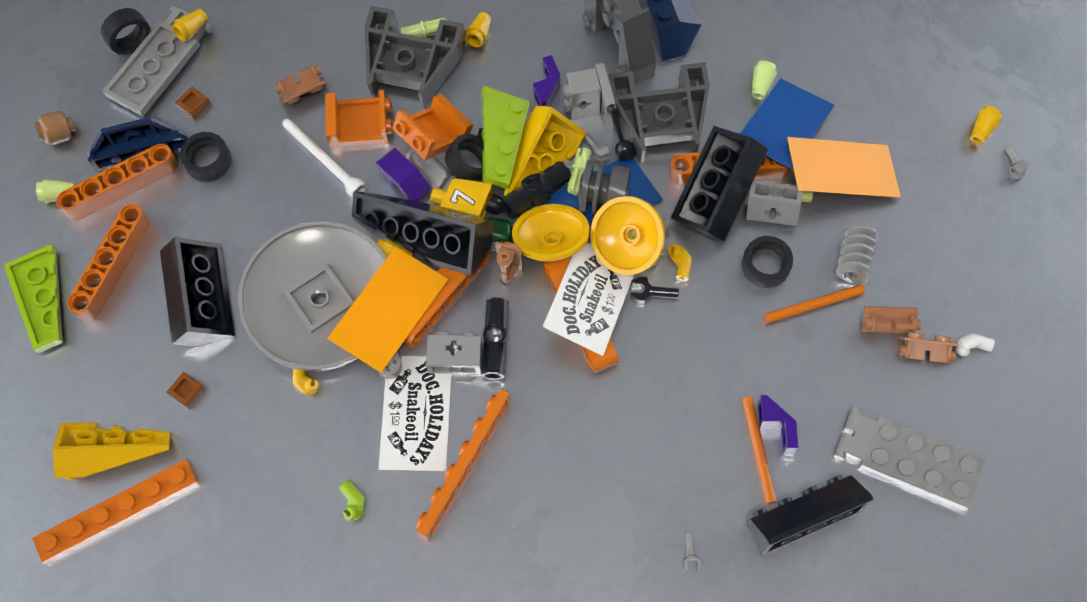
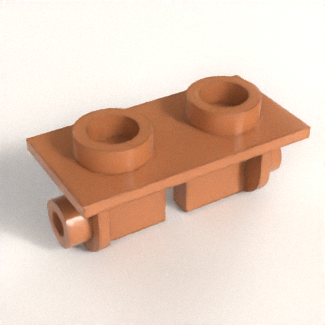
[274,65,327,104]
[495,242,523,282]
[862,306,921,333]
[899,332,959,364]

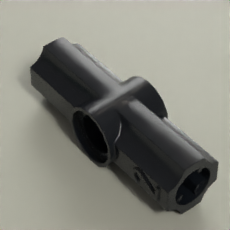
[500,161,572,219]
[481,297,509,380]

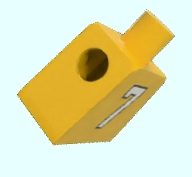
[430,178,493,218]

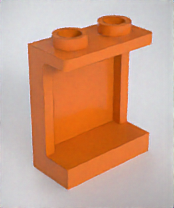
[325,90,393,148]
[392,94,474,160]

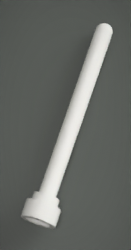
[283,119,368,199]

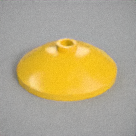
[590,196,665,275]
[512,204,590,262]

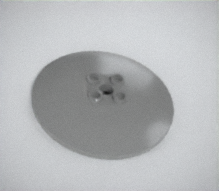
[238,221,387,371]

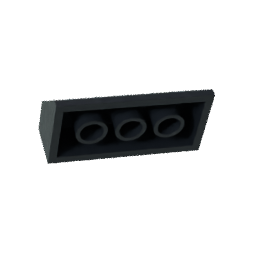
[670,126,768,242]
[160,237,235,346]
[747,475,874,555]

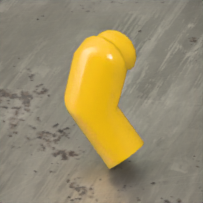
[668,243,692,281]
[293,369,319,395]

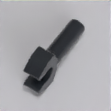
[630,277,679,305]

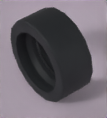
[101,8,151,55]
[180,132,231,181]
[445,134,484,182]
[742,236,793,288]

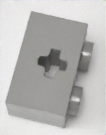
[562,68,601,120]
[746,180,803,226]
[426,332,483,375]

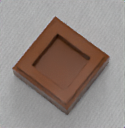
[175,86,211,119]
[166,372,206,409]

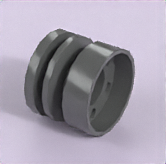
[578,160,631,216]

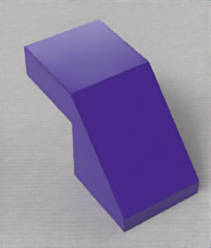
[533,55,561,107]
[375,148,432,201]
[758,395,798,455]

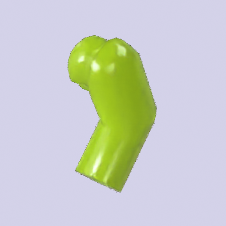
[339,480,365,521]

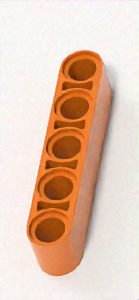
[56,144,178,221]
[669,152,791,185]
[67,204,150,322]
[404,250,491,347]
[543,257,619,374]

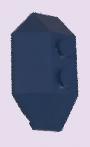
[638,0,701,64]
[87,117,188,172]

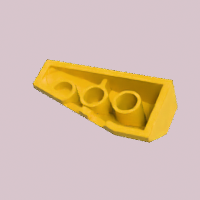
[503,105,586,196]
[52,422,171,480]

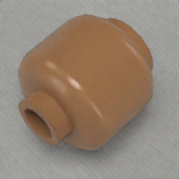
[35,111,75,145]

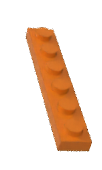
[416,389,511,542]
[32,459,199,564]

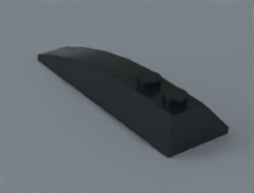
[352,191,494,275]

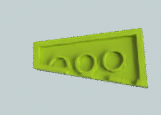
[481,86,530,189]
[3,243,63,354]

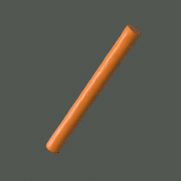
[763,284,865,324]
[742,396,777,505]

